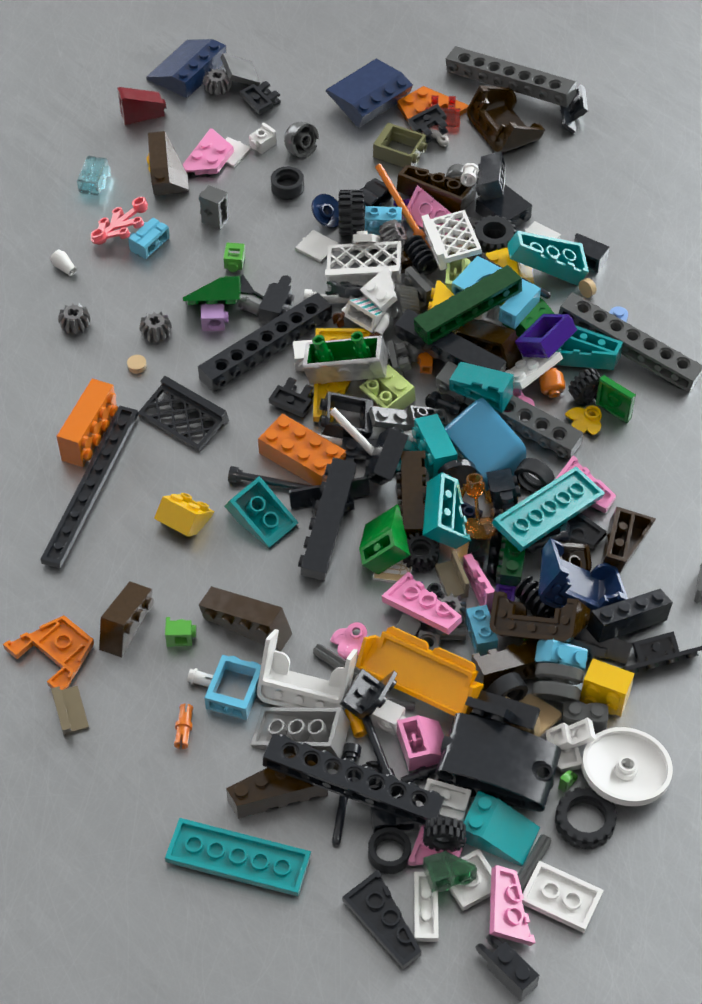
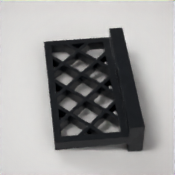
[138,376,229,452]

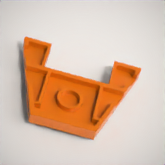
[397,86,469,130]
[3,615,94,690]

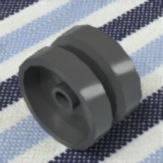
[532,663,584,702]

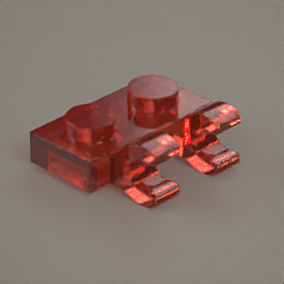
[426,95,460,127]

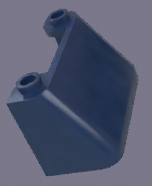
[538,538,628,618]

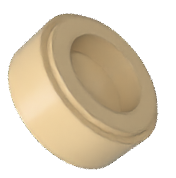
[579,278,597,298]
[127,355,147,374]

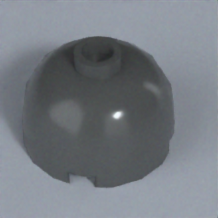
[284,122,319,158]

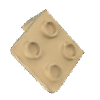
[504,694,562,737]

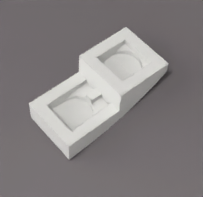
[545,718,596,750]

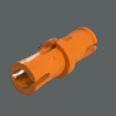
[174,704,194,749]

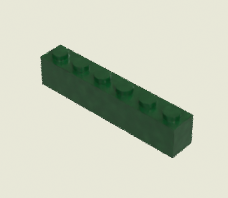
[414,265,522,345]

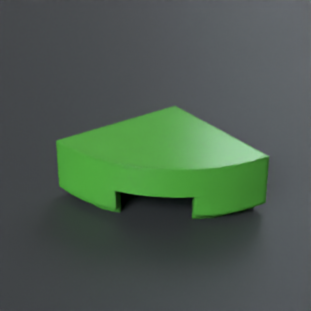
[558,770,578,793]

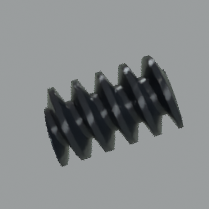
[403,235,439,275]
[514,576,555,618]

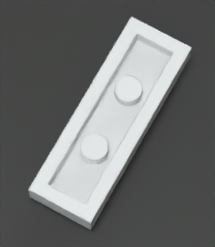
[414,872,439,942]

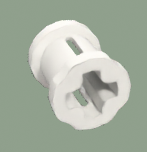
[460,163,479,187]

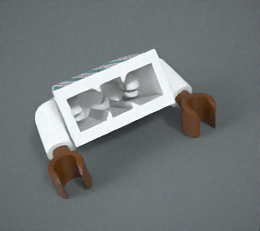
[332,297,391,336]

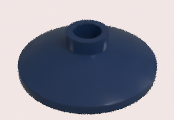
[311,194,339,228]

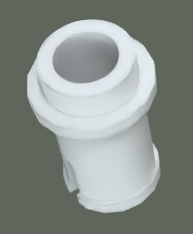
[187,668,214,687]

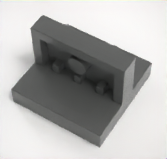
[399,266,436,313]

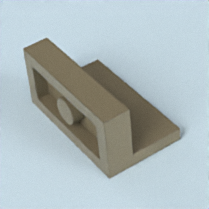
[435,550,469,599]
[51,686,89,735]

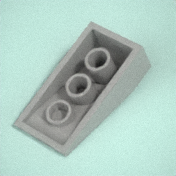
[251,707,350,758]

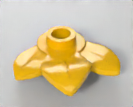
[565,405,602,435]

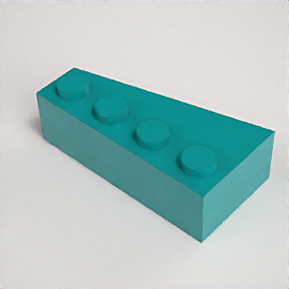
[507,231,589,286]

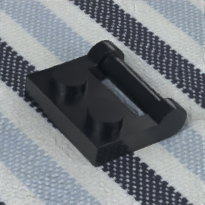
[528,521,570,553]

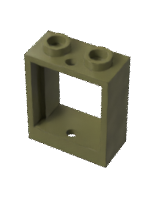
[373,123,428,168]

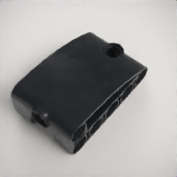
[435,713,562,812]

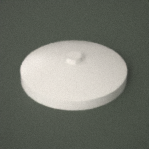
[582,727,673,806]

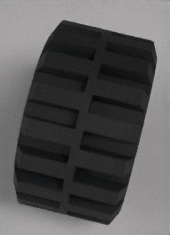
[338,190,364,236]
[472,215,517,254]

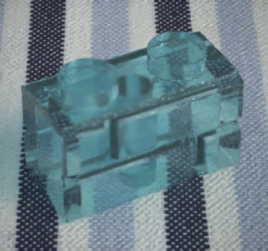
[77,156,111,196]

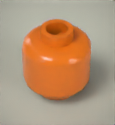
[539,368,566,398]

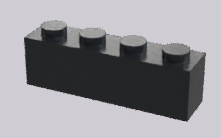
[476,151,506,201]
[587,589,673,643]

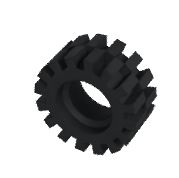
[568,369,602,405]
[403,532,440,572]
[423,816,466,852]

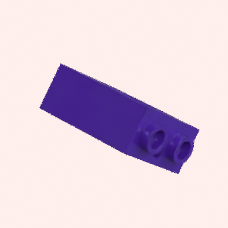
[515,314,577,358]

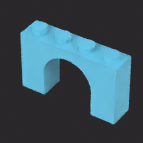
[451,256,541,329]

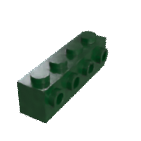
[496,535,526,587]

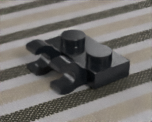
[240,81,281,115]
[407,104,449,143]
[325,281,363,298]
[269,377,314,418]
[342,437,378,471]

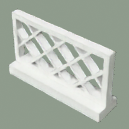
[421,210,482,270]
[325,241,402,287]

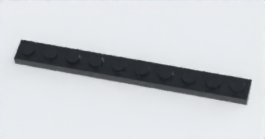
[41,406,138,569]

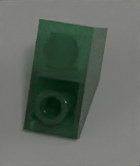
[423,851,477,892]

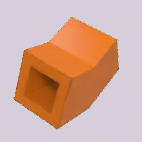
[417,352,433,374]

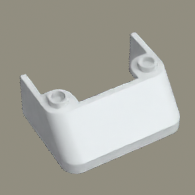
[257,629,358,709]

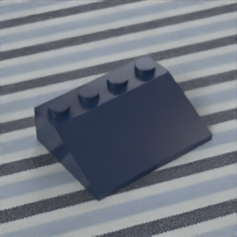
[146,39,227,98]
[325,58,413,128]

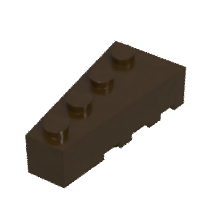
[396,165,477,213]
[396,451,426,538]
[198,586,292,652]
[471,639,539,691]
[226,754,328,819]

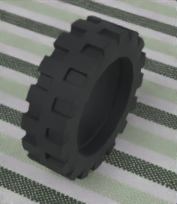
[555,787,617,849]

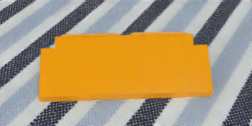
[356,626,484,716]

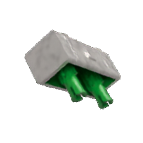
[303,331,388,384]

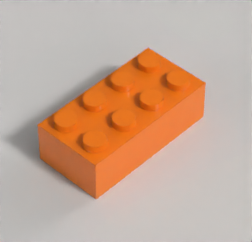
[57,378,118,467]
[258,413,346,486]

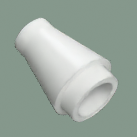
[50,250,77,276]

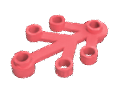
[91,197,148,245]

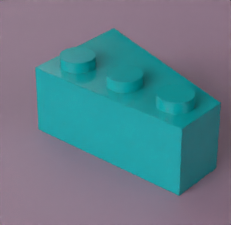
[555,325,623,370]
[449,362,514,413]
[412,414,458,479]
[423,472,471,549]

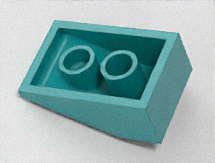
[224,476,299,548]
[463,791,540,867]

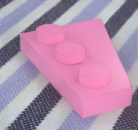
[463,554,495,615]
[490,865,535,946]

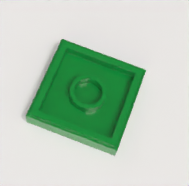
[596,375,636,423]

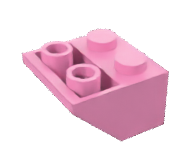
[397,715,444,771]

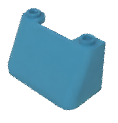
[444,398,526,492]

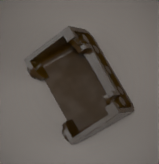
[467,85,545,153]
[490,591,590,643]

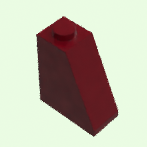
[117,87,167,125]

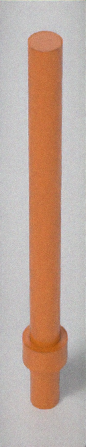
[375,164,431,250]

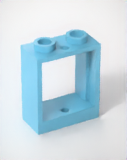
[204,655,261,720]

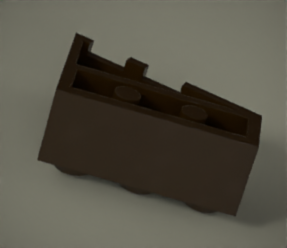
[456,319,523,371]
[601,507,656,574]
[99,581,154,658]

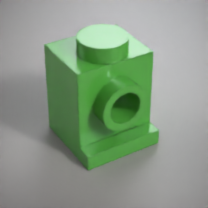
[223,242,246,272]
[165,617,197,647]

